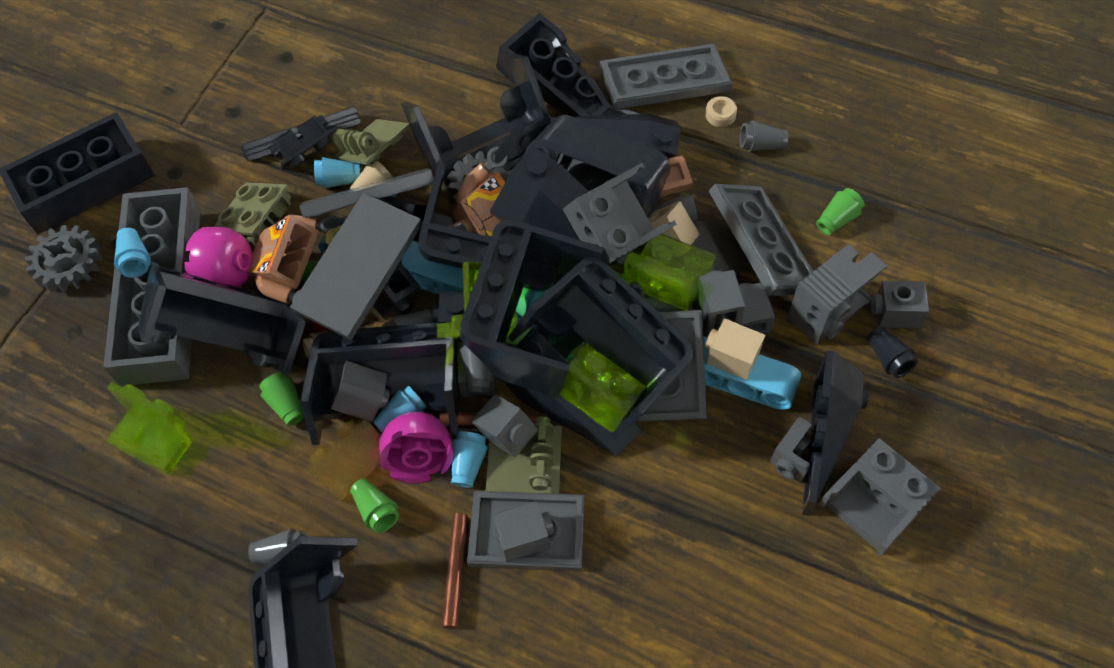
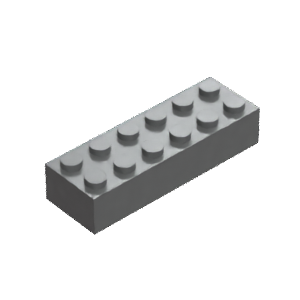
[103,187,201,386]

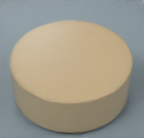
[705,96,737,127]

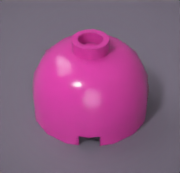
[185,227,253,287]
[379,412,454,483]

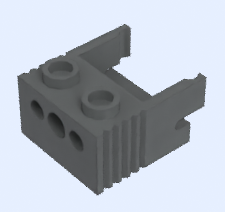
[563,163,677,265]
[787,244,888,345]
[820,438,941,556]

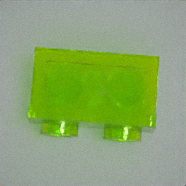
[560,344,646,432]

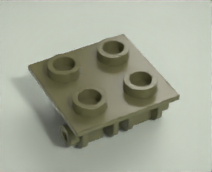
[332,119,411,165]
[214,182,291,247]
[486,417,562,494]

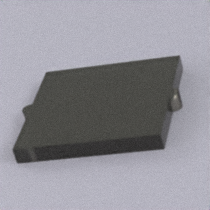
[682,220,748,281]

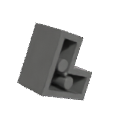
[694,270,775,338]

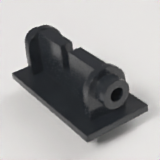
[269,114,335,169]

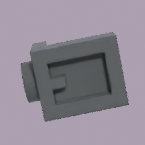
[770,416,812,483]

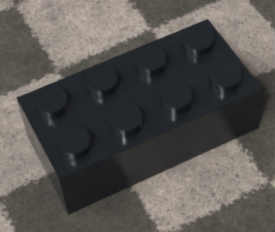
[0,112,155,234]

